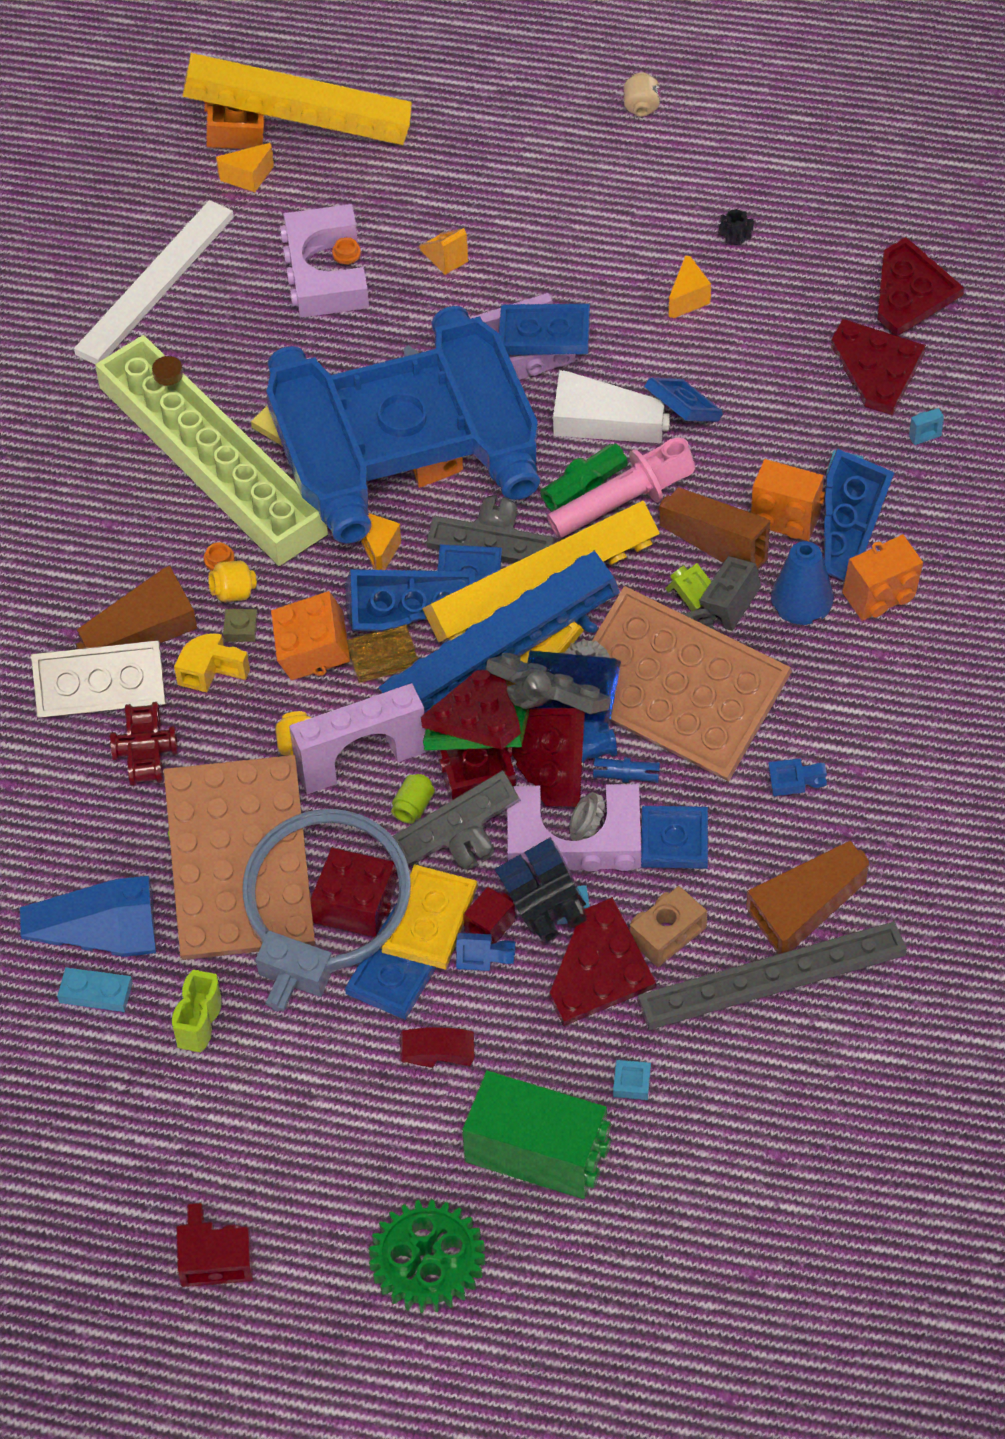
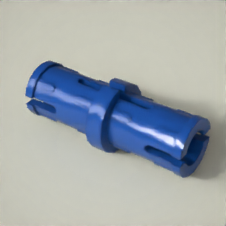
[593,757,660,783]

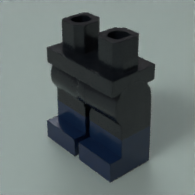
[495,837,587,943]

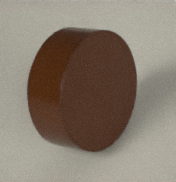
[152,356,183,386]

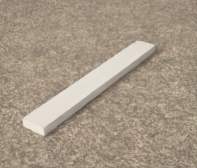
[74,200,234,364]

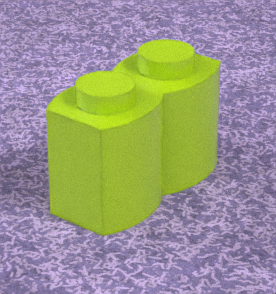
[172,969,222,1053]

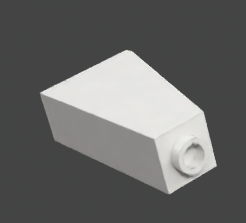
[553,370,670,444]

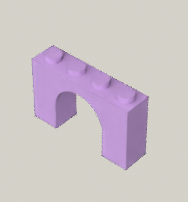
[280,204,369,318]
[289,683,428,794]
[507,784,641,872]

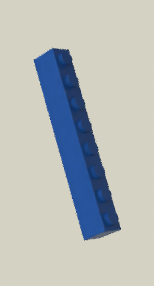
[379,550,620,714]

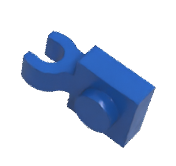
[768,758,827,796]
[456,933,516,971]

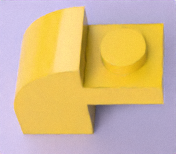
[174,634,250,692]

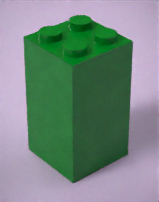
[462,1070,612,1199]

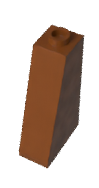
[659,487,770,570]
[75,565,197,649]
[746,840,869,955]

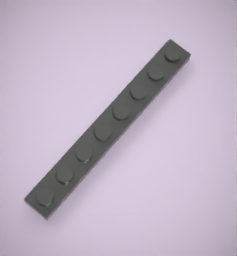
[638,921,907,1030]

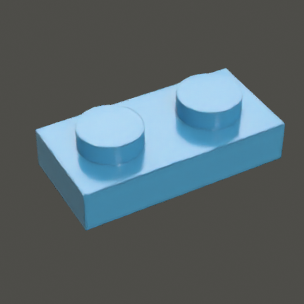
[57,967,133,1012]

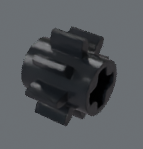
[718,209,754,245]

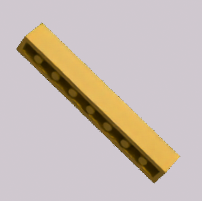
[182,53,412,145]
[422,500,660,642]

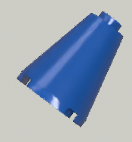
[771,541,834,625]

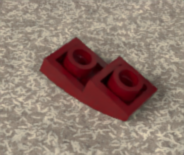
[400,1027,475,1068]

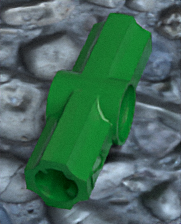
[540,443,628,512]

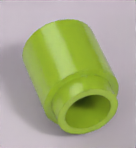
[391,774,435,824]

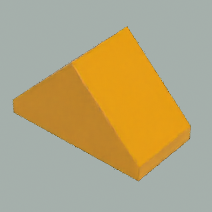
[216,143,274,193]
[419,228,468,275]
[669,255,711,318]
[360,513,401,570]

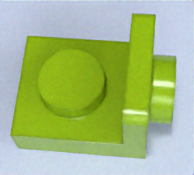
[665,563,711,611]

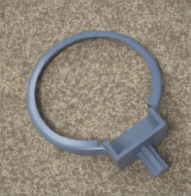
[242,809,411,1012]

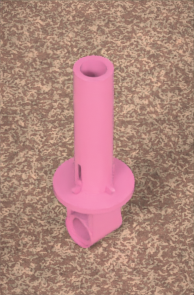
[547,437,695,539]

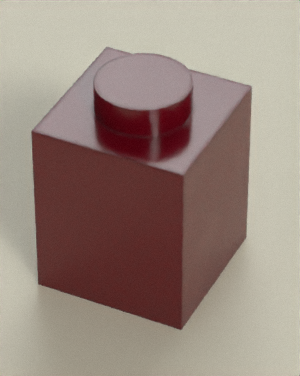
[463,887,516,944]

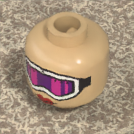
[624,73,660,116]

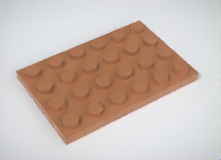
[577,586,792,782]
[164,755,315,960]

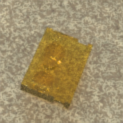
[347,625,419,683]

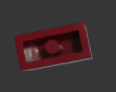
[176,1203,253,1287]

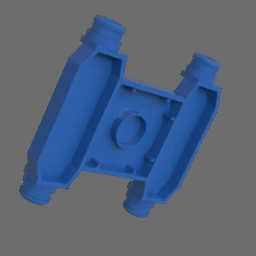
[266,306,540,543]

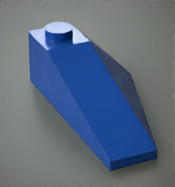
[824,449,895,581]
[345,569,475,632]
[20,876,156,957]

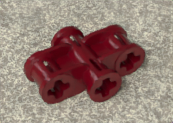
[110,701,178,786]

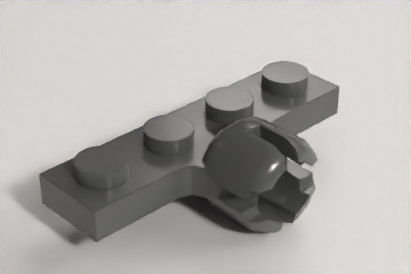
[426,495,555,563]
[486,653,611,714]
[392,771,521,869]

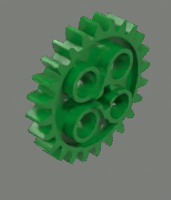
[369,1199,485,1313]

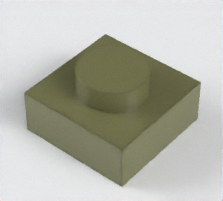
[223,609,258,642]

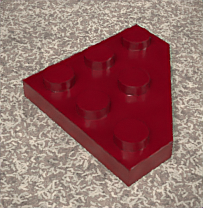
[877,237,964,336]
[831,319,926,416]
[421,670,521,750]
[507,708,585,807]
[549,897,656,1027]

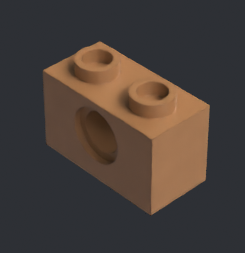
[630,886,707,967]

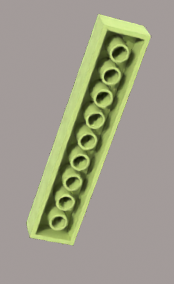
[95,335,328,566]

